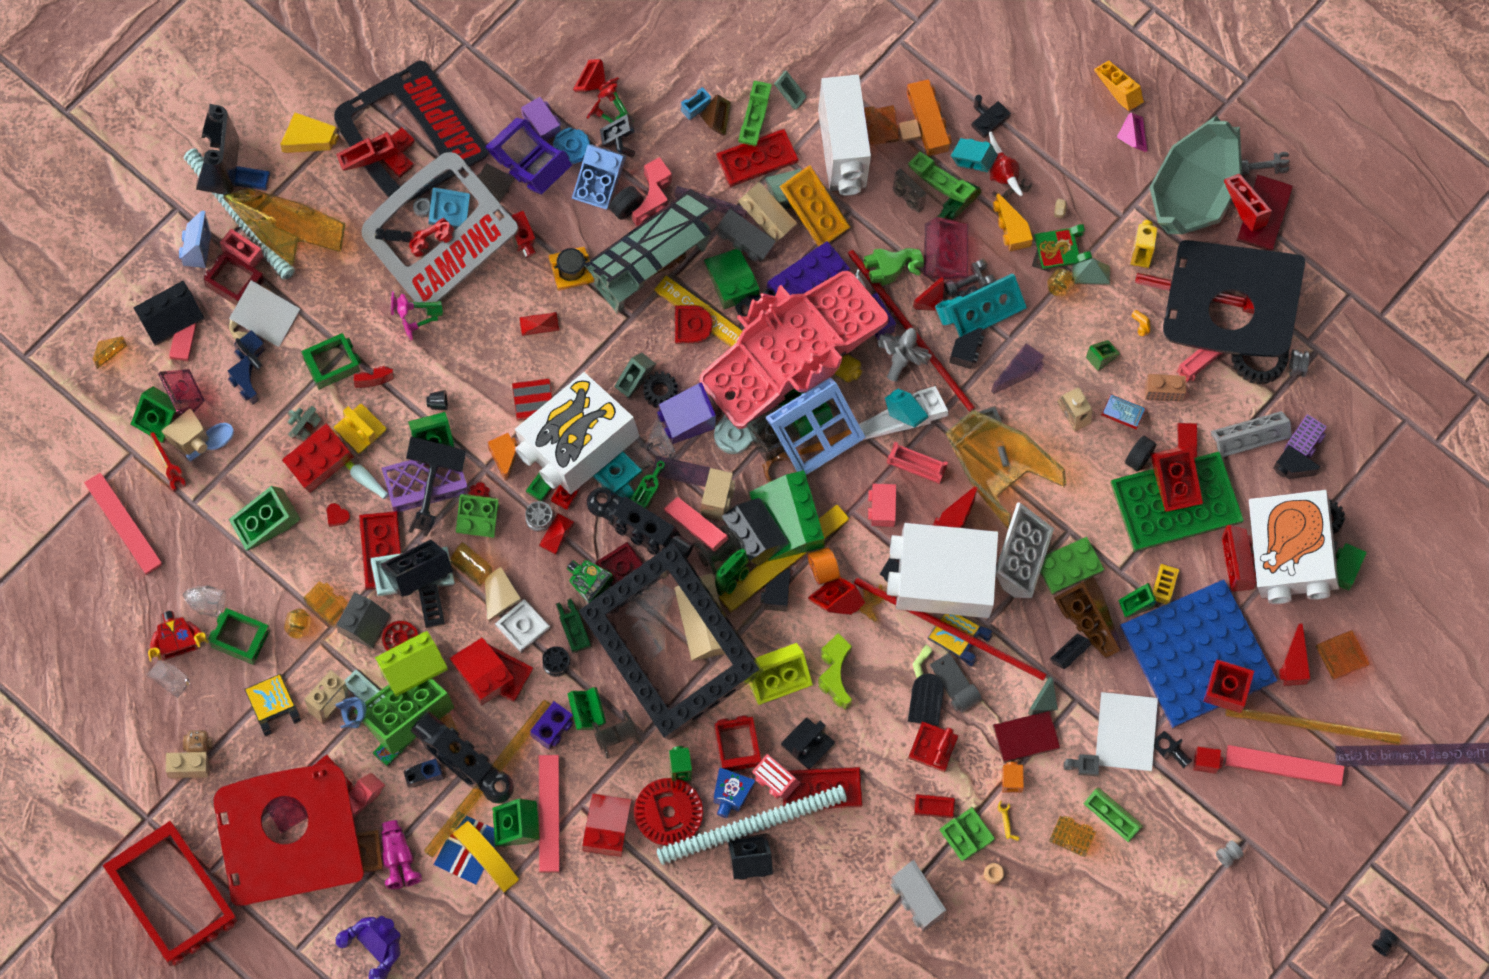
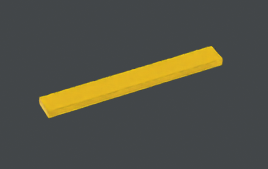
[719,505,849,612]

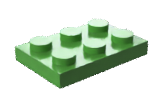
[1040,537,1104,595]

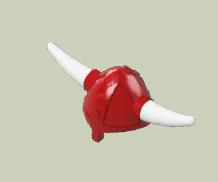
[989,132,1023,196]

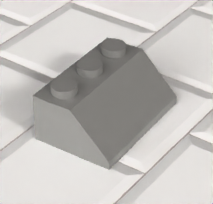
[890,860,946,931]

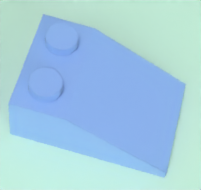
[179,211,211,268]

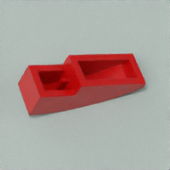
[336,132,399,171]

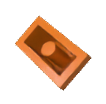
[487,433,518,480]

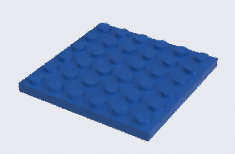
[1120,579,1277,729]

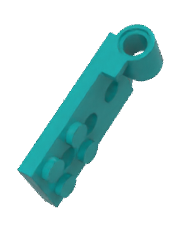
[935,274,1027,337]
[593,451,642,499]

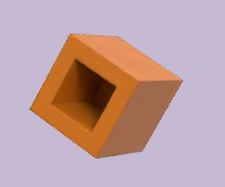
[1001,762,1024,793]

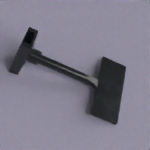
[406,437,466,537]

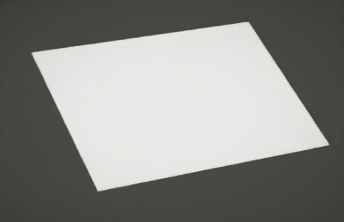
[1096,692,1158,771]

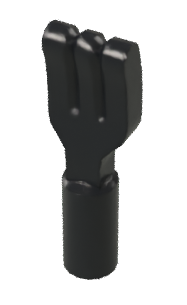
[235,338,263,370]

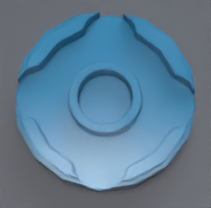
[553,128,590,164]

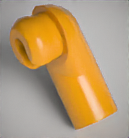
[1131,309,1151,336]

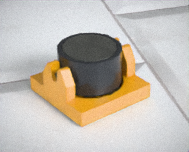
[548,246,594,291]

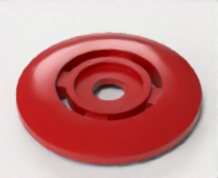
[634,778,703,846]

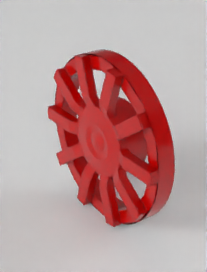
[382,621,418,651]

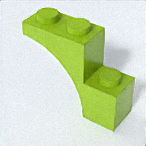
[818,633,852,710]

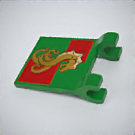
[1034,224,1092,270]

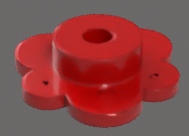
[468,482,490,497]

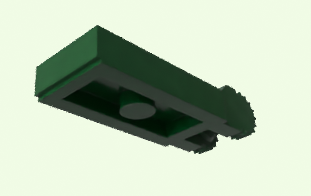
[556,598,591,654]

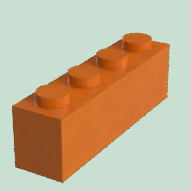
[906,79,952,157]

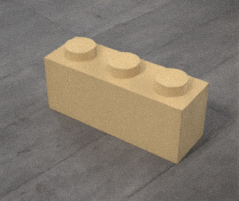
[738,181,797,243]

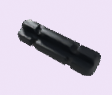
[374,228,412,243]

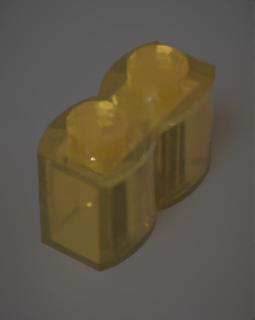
[303,581,348,626]

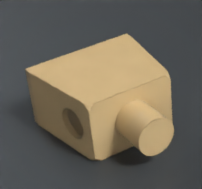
[162,409,209,455]

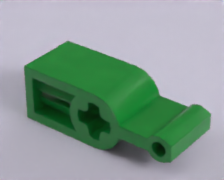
[631,460,665,509]

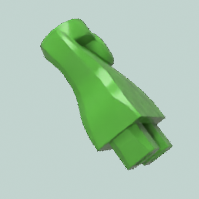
[864,248,924,286]

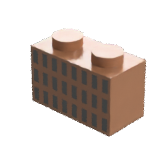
[1145,374,1186,402]

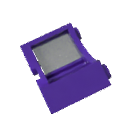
[485,118,572,195]

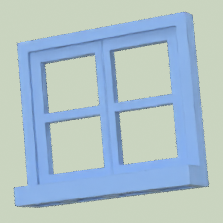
[765,378,866,475]

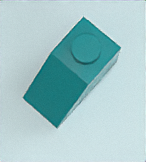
[885,388,928,428]

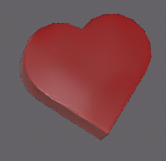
[326,503,350,527]

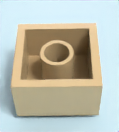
[701,468,735,521]

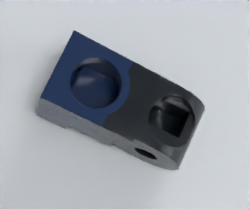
[403,758,444,788]

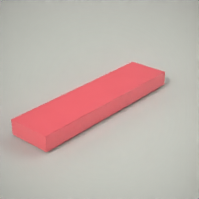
[664,497,728,552]

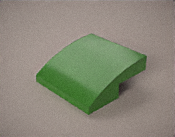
[939,807,996,862]

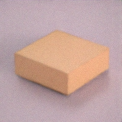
[898,119,921,142]

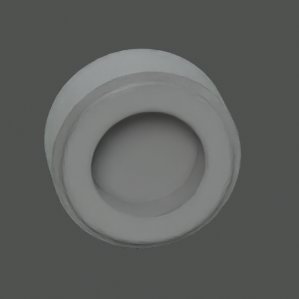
[413,198,431,217]

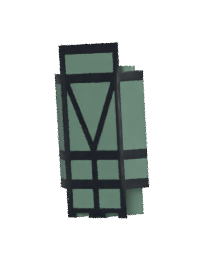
[584,189,717,313]

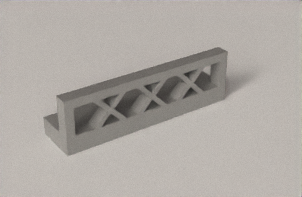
[1211,411,1292,457]

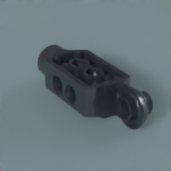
[587,487,694,559]
[410,710,514,804]

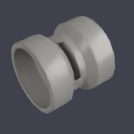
[1216,840,1243,868]

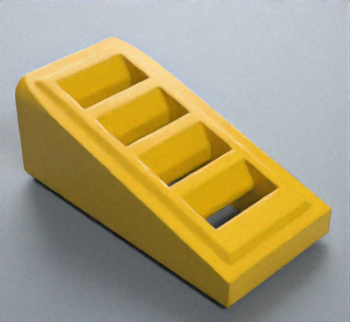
[1153,564,1179,604]

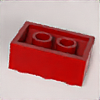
[1221,525,1257,592]

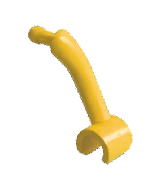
[997,801,1020,841]

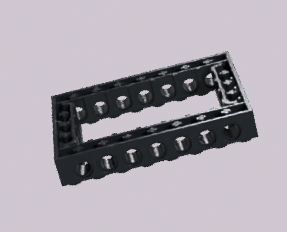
[579,543,764,740]

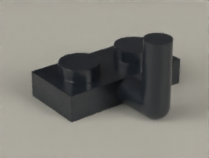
[971,95,1011,138]
[600,114,635,157]

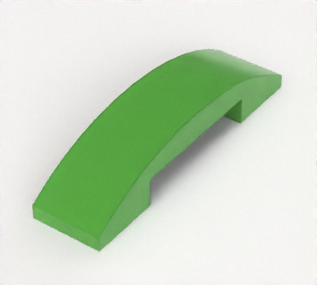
[738,80,772,146]
[908,152,976,203]

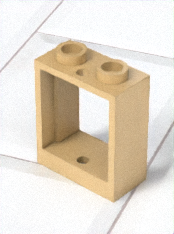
[304,670,349,724]

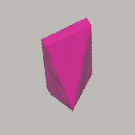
[1117,113,1148,152]

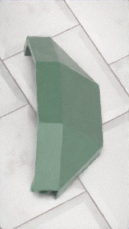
[1149,116,1242,235]

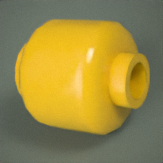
[835,354,862,382]

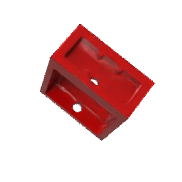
[714,715,761,772]

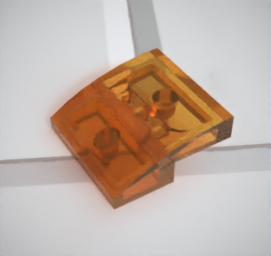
[864,105,900,144]
[1315,630,1370,680]

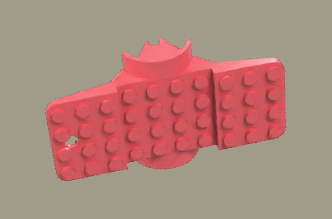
[700,271,889,429]

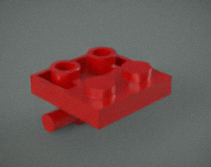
[908,722,959,773]

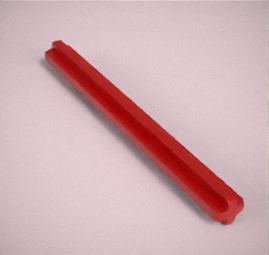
[1135,273,1245,308]

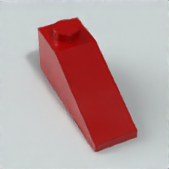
[1224,174,1272,231]
[1279,623,1310,686]

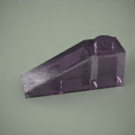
[991,343,1044,394]

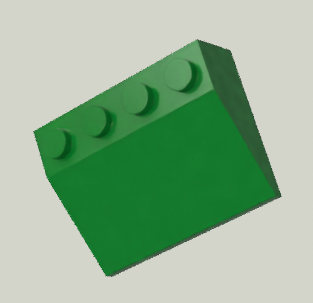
[749,470,825,561]

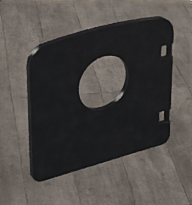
[1163,240,1305,357]

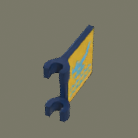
[927,614,993,667]

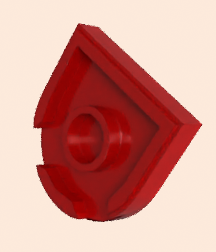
[675,305,713,344]

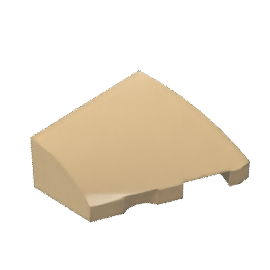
[485,567,521,621]

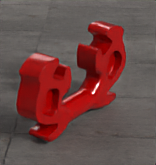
[409,218,454,257]

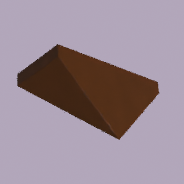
[700,95,731,136]

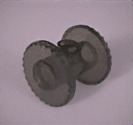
[694,525,742,575]
[592,710,640,759]

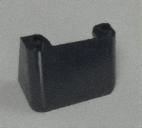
[196,104,239,195]

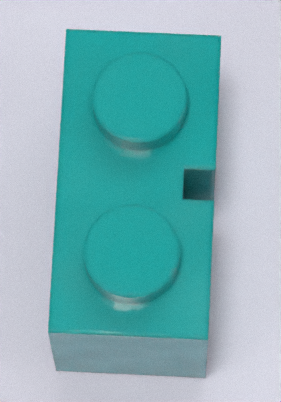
[951,138,998,172]

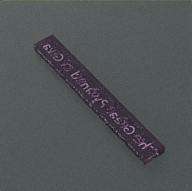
[1335,743,1489,767]

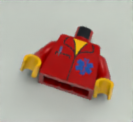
[148,611,209,662]

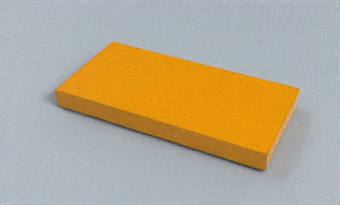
[779,165,850,247]

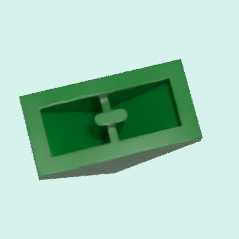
[1086,340,1120,371]
[1118,583,1156,617]

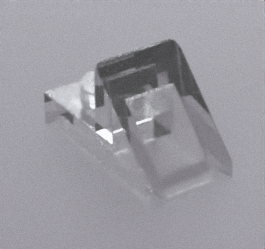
[647,419,676,461]

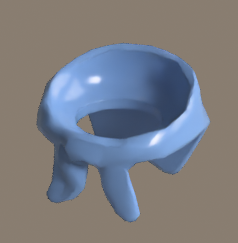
[336,697,367,728]

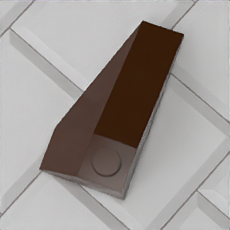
[1054,576,1122,658]

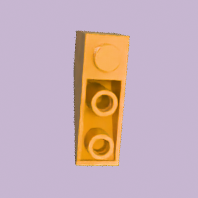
[1094,60,1144,111]
[993,194,1033,252]

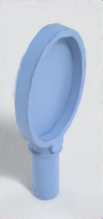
[186,423,234,461]

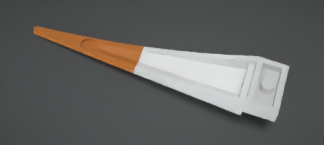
[799,386,948,455]

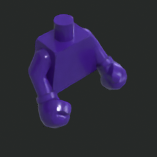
[335,915,401,979]

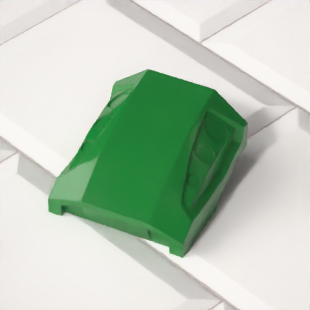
[715,549,749,596]

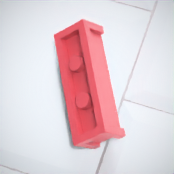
[1177,349,1222,382]
[887,442,948,484]

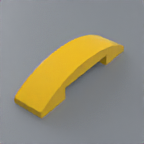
[452,821,519,893]

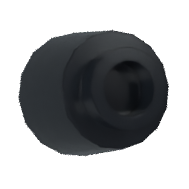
[426,390,448,411]

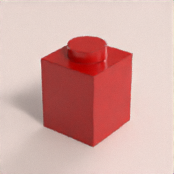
[1193,746,1224,774]

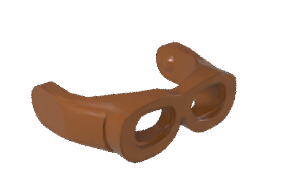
[762,452,792,483]

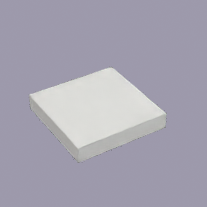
[495,599,550,653]

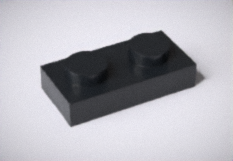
[1050,633,1092,669]

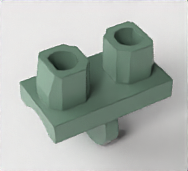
[287,406,322,442]

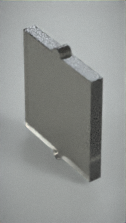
[477,163,515,203]

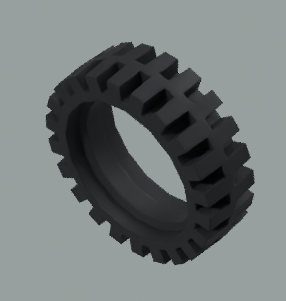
[1231,352,1289,384]

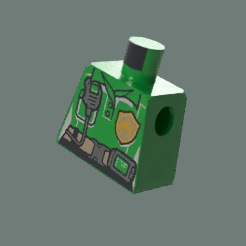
[567,560,616,603]

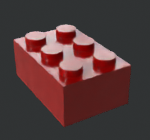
[282,423,355,493]

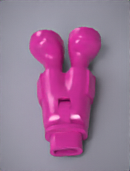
[381,820,422,889]

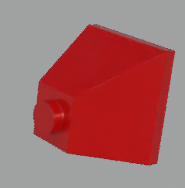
[808,577,866,615]

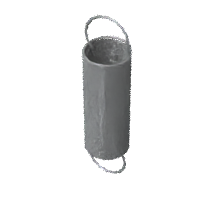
[997,441,1011,471]

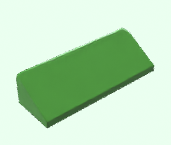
[1083,787,1143,842]

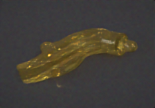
[859,584,883,622]

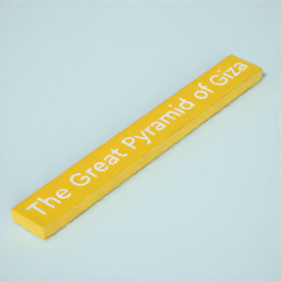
[655,275,742,347]

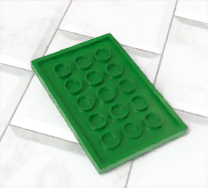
[1110,451,1244,552]

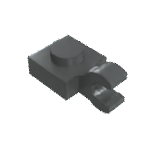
[1064,754,1099,777]

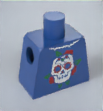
[713,768,755,818]

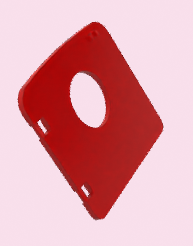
[213,764,364,906]

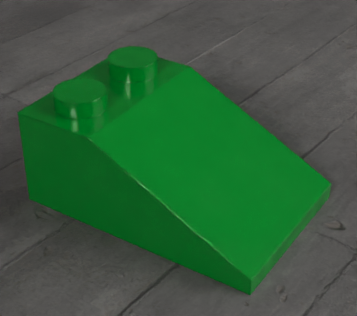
[704,249,759,310]
[778,388,835,438]
[229,486,301,551]

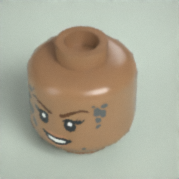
[183,730,213,753]

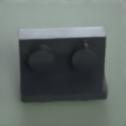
[781,718,835,770]

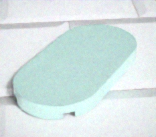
[714,408,774,454]

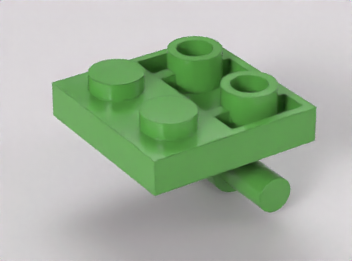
[456,494,500,538]

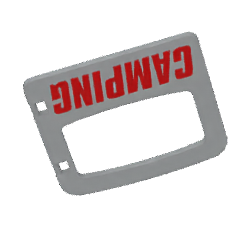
[361,152,519,310]

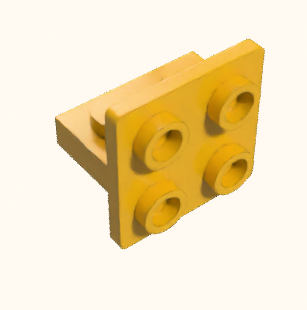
[334,404,386,454]

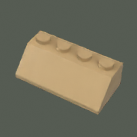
[674,574,725,661]

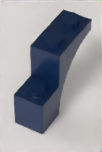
[228,330,265,405]

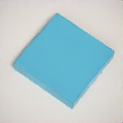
[428,187,470,229]

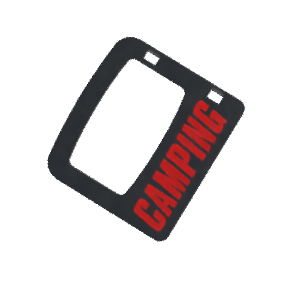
[334,61,489,203]

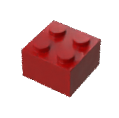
[1203,660,1254,713]

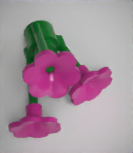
[391,291,443,341]

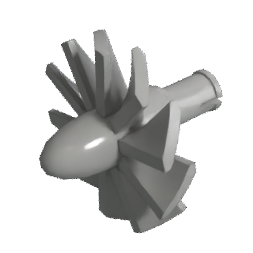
[878,328,932,382]

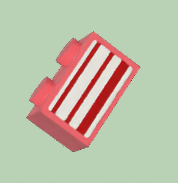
[752,754,801,800]

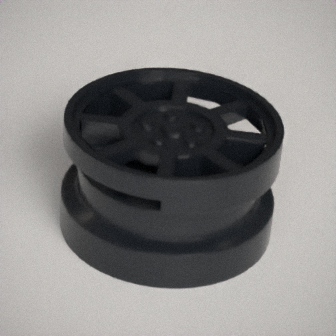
[542,646,570,677]

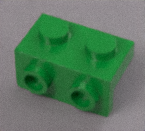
[567,687,606,730]

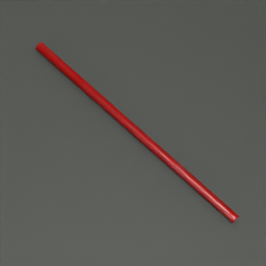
[847,250,975,412]
[854,577,1047,681]

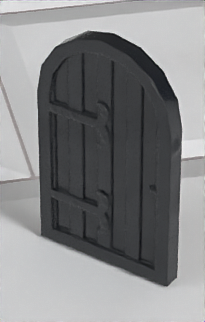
[908,673,944,726]

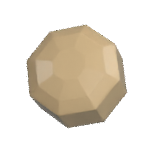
[1054,199,1067,218]

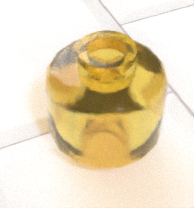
[1047,269,1075,297]
[284,609,311,639]

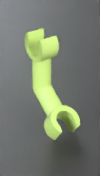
[913,644,932,678]

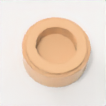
[984,863,1004,884]

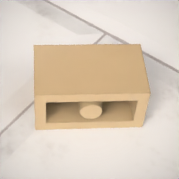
[166,752,209,778]

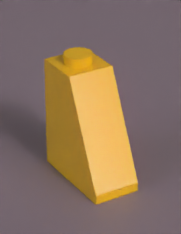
[280,112,339,153]

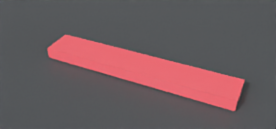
[84,472,162,575]
[1225,745,1344,787]
[539,755,559,873]

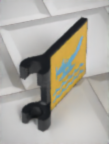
[244,674,301,737]

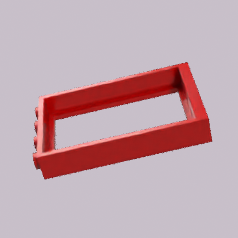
[102,821,237,966]

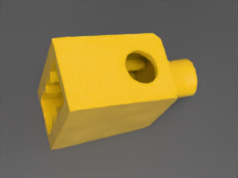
[1130,220,1157,268]

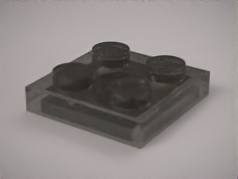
[893,168,927,213]

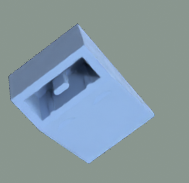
[572,144,626,210]

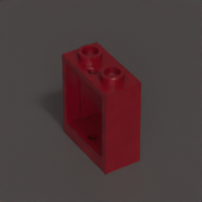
[203,250,264,305]

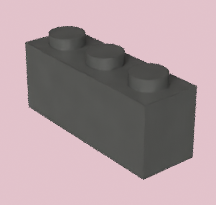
[715,209,776,262]

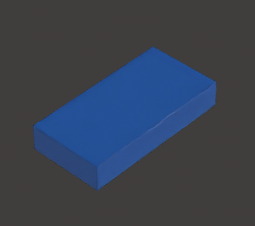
[235,166,270,191]

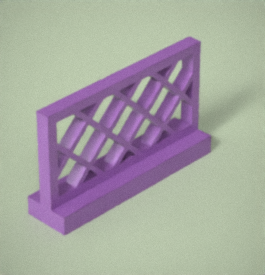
[382,460,468,512]

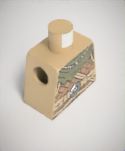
[1057,387,1092,432]

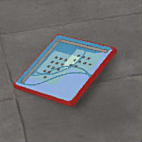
[1101,394,1146,430]

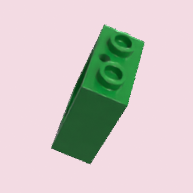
[301,333,361,390]
[208,608,270,665]

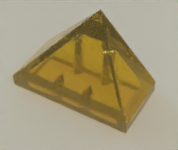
[92,336,127,369]

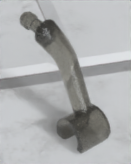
[992,179,1032,199]

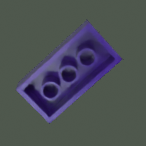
[767,241,850,295]

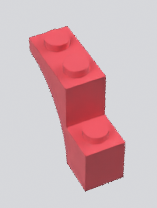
[632,157,672,226]
[349,772,385,818]

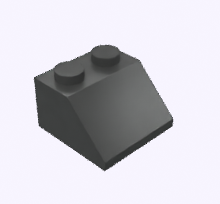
[336,592,390,649]

